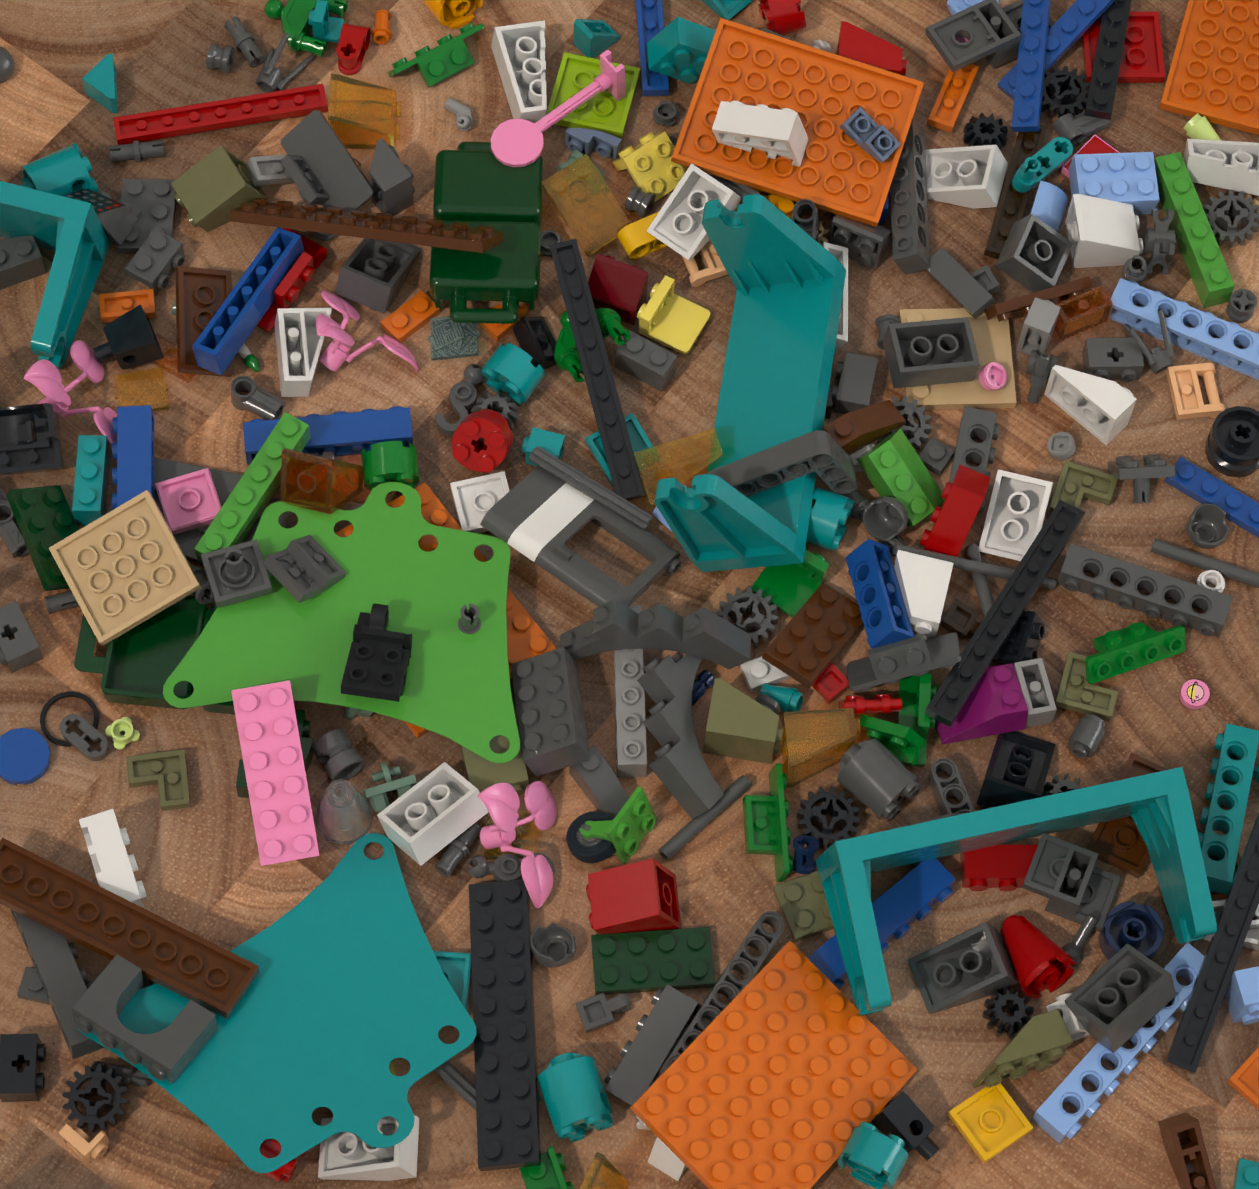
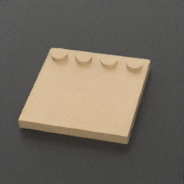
[898,308,1017,410]
[49,490,202,646]

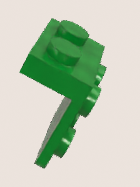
[752,549,830,618]

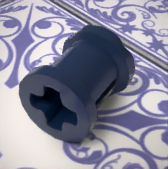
[792,835,819,874]

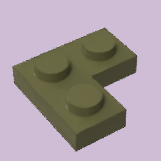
[1048,460,1118,513]
[1055,652,1118,721]
[126,749,191,811]

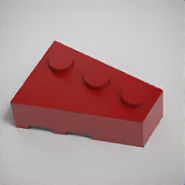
[919,464,991,557]

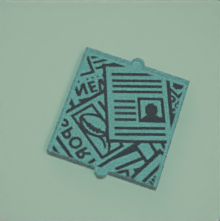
[428,316,481,361]

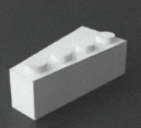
[491,20,547,123]
[1183,139,1259,196]

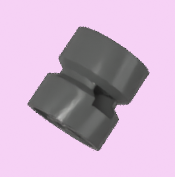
[312,729,365,784]

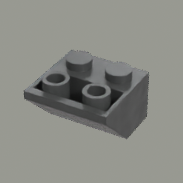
[370,138,415,216]
[829,214,892,270]

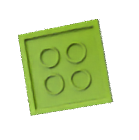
[546,52,641,139]

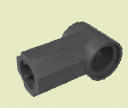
[1053,112,1110,148]
[231,376,285,420]

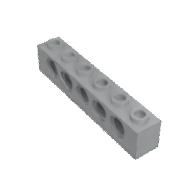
[613,605,647,778]

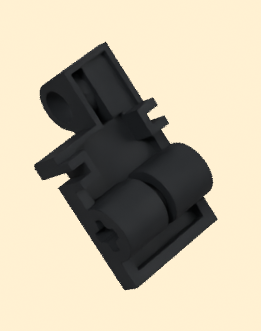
[341,603,412,702]

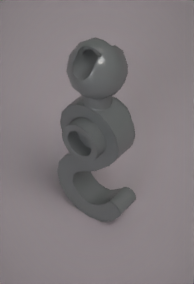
[435,363,485,436]
[467,853,555,881]

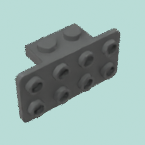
[280,110,375,213]
[847,632,962,692]

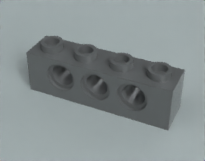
[949,406,1000,522]

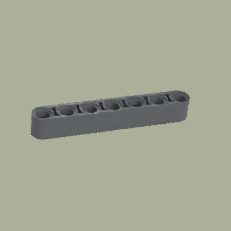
[659,911,784,1076]

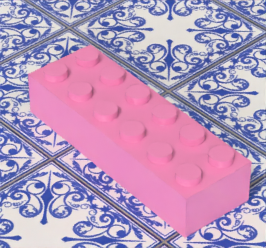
[231,680,320,866]

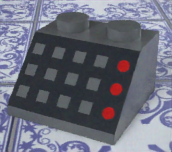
[62,188,138,245]

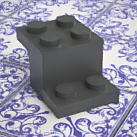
[1022,832,1121,932]

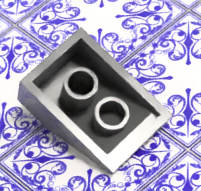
[335,238,421,314]
[908,922,1019,1014]

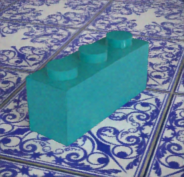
[72,435,111,526]

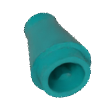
[760,683,804,715]

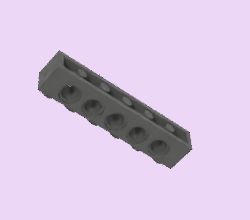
[890,117,930,275]
[1057,543,1233,637]

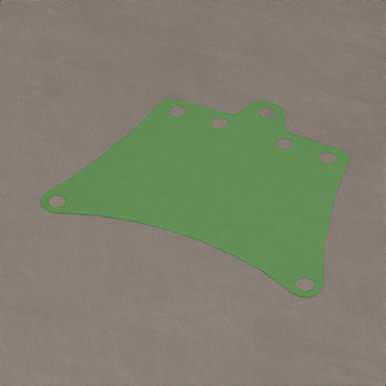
[163,482,520,763]

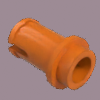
[371,9,392,45]

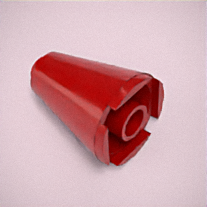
[1000,915,1076,999]

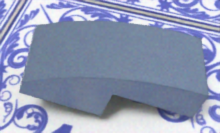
[839,106,900,163]
[565,128,622,161]

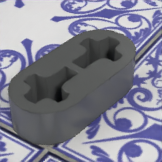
[60,714,109,761]

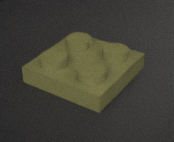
[773,871,834,943]

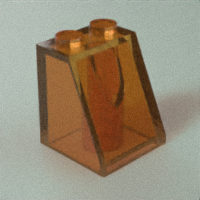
[281,448,363,514]

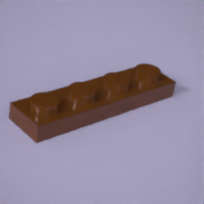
[984,276,1093,322]

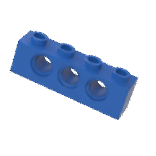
[846,539,914,649]

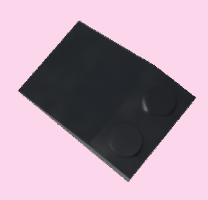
[976,731,1056,808]

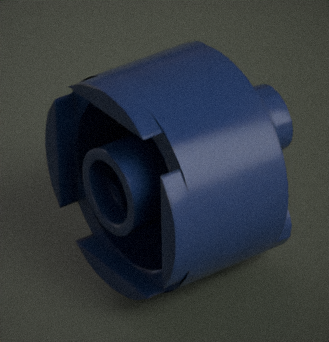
[1099,901,1164,960]

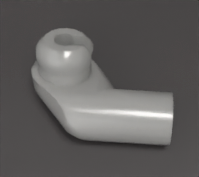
[444,97,473,131]

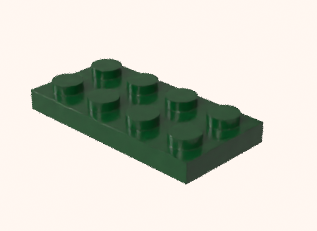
[6,485,78,591]
[591,927,715,996]

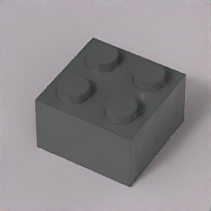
[995,214,1073,293]

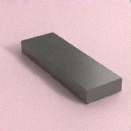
[925,248,995,319]

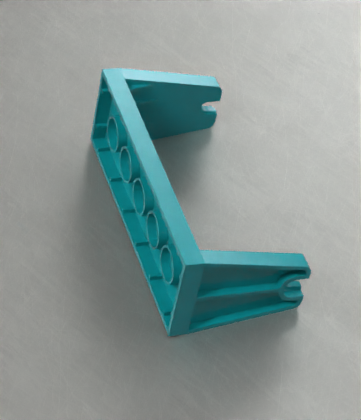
[0,181,111,370]
[654,194,846,572]
[816,767,1217,1016]

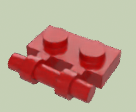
[839,693,902,715]

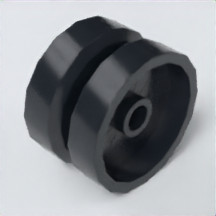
[1205,406,1259,478]

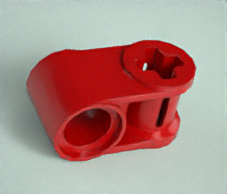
[336,23,371,75]

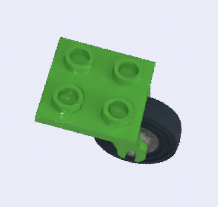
[566,786,657,864]

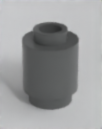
[1068,714,1106,759]

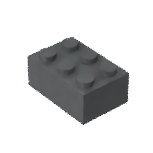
[882,317,980,388]

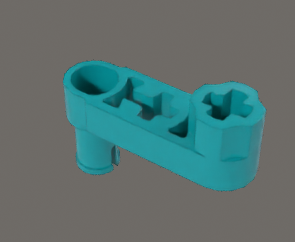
[1012,137,1073,193]

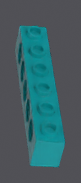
[1198,723,1259,895]

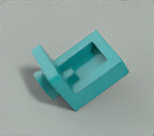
[308,0,344,43]

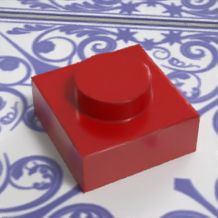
[812,663,850,704]

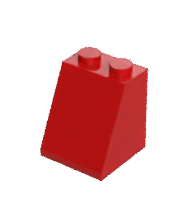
[837,21,907,76]
[586,858,682,934]

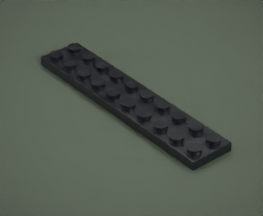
[469,878,541,1171]

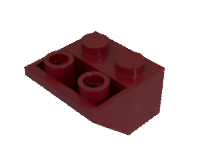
[588,254,648,326]

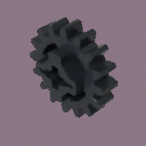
[1041,66,1090,119]
[797,786,860,850]
[62,1064,130,1132]

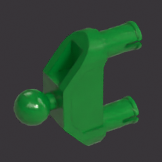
[264,0,348,58]
[554,308,631,382]

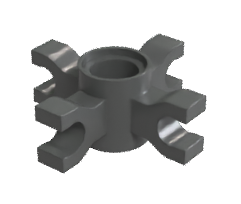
[1144,208,1175,274]

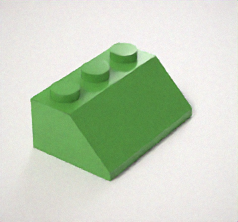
[856,428,944,527]

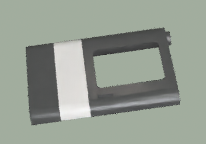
[480,466,681,607]

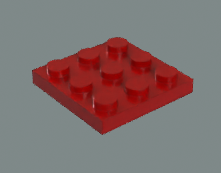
[1081,12,1165,83]

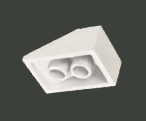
[925,145,1008,209]
[647,164,743,261]
[1044,365,1137,446]
[979,469,1053,561]
[318,1115,419,1181]

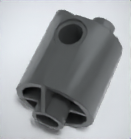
[837,738,921,821]

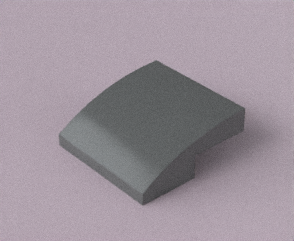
[263,535,347,603]

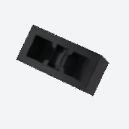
[0,1034,46,1102]

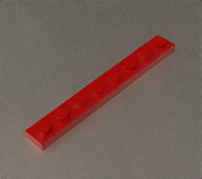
[113,84,328,145]

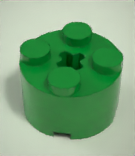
[361,441,420,493]

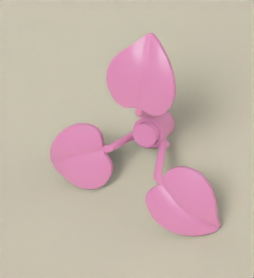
[316,289,419,373]
[23,340,117,445]
[478,781,557,908]

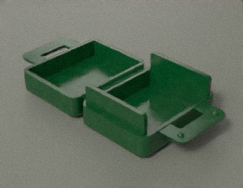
[430,142,543,324]
[74,596,235,715]

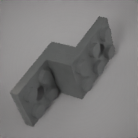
[925,0,1055,72]

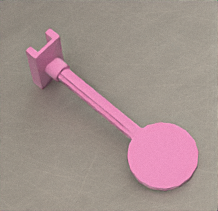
[490,50,626,167]

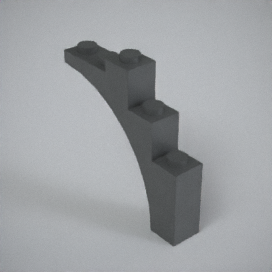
[560,599,751,669]
[637,652,724,819]

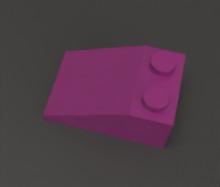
[935,663,1028,744]

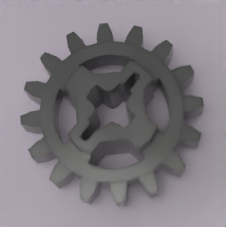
[1204,190,1259,248]
[877,396,932,451]
[716,586,778,648]

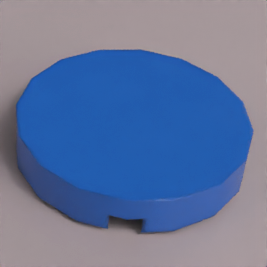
[0,728,50,785]

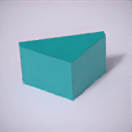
[573,19,621,58]
[82,54,118,113]

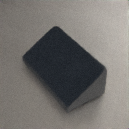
[513,316,557,369]

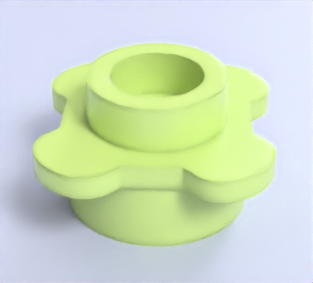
[105,717,140,750]

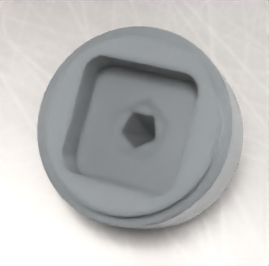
[1047,432,1076,460]

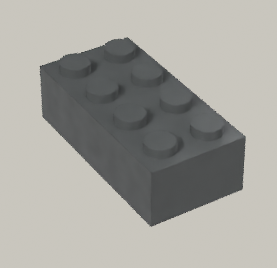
[511,647,590,777]

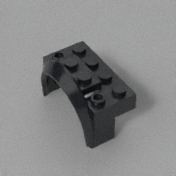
[0,403,64,476]

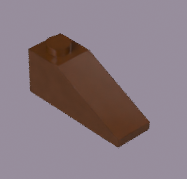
[823,400,906,456]
[1158,1112,1216,1189]

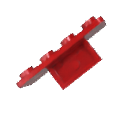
[257,228,327,332]

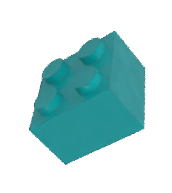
[647,17,716,84]

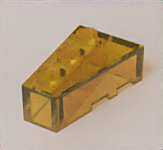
[634,427,723,507]

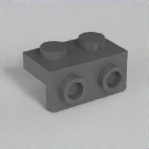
[125,229,185,296]

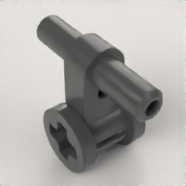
[1025,350,1058,404]

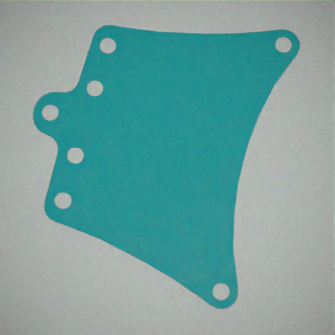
[77,833,477,1173]

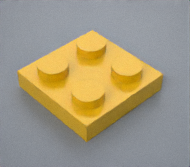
[948,1083,1033,1164]

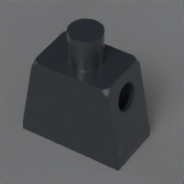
[94,305,164,370]
[871,1091,940,1161]

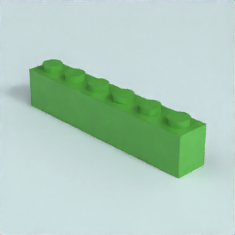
[1154,152,1235,308]
[194,412,311,563]

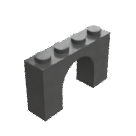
[72,954,217,1084]

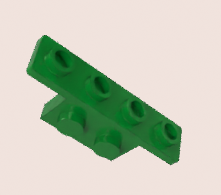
[387,22,484,87]
[1085,622,1186,684]
[898,672,936,767]
[742,763,793,882]

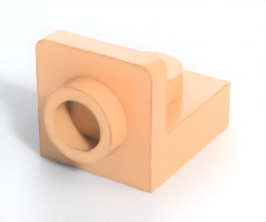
[58,1124,109,1165]

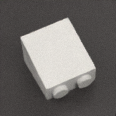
[1065,194,1143,268]
[894,550,954,640]

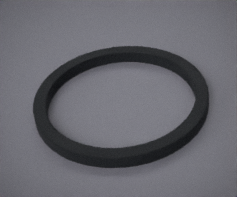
[40,691,99,747]

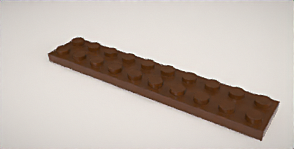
[230,198,503,253]
[0,838,259,1019]

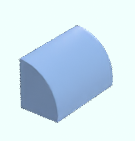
[1031,180,1068,233]

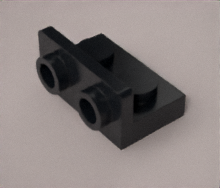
[992,611,1045,665]

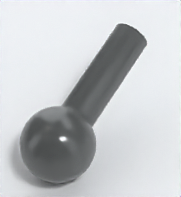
[1062,914,1098,967]

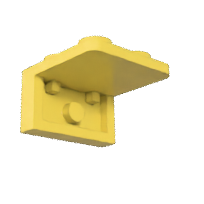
[612,131,688,202]
[637,275,710,354]

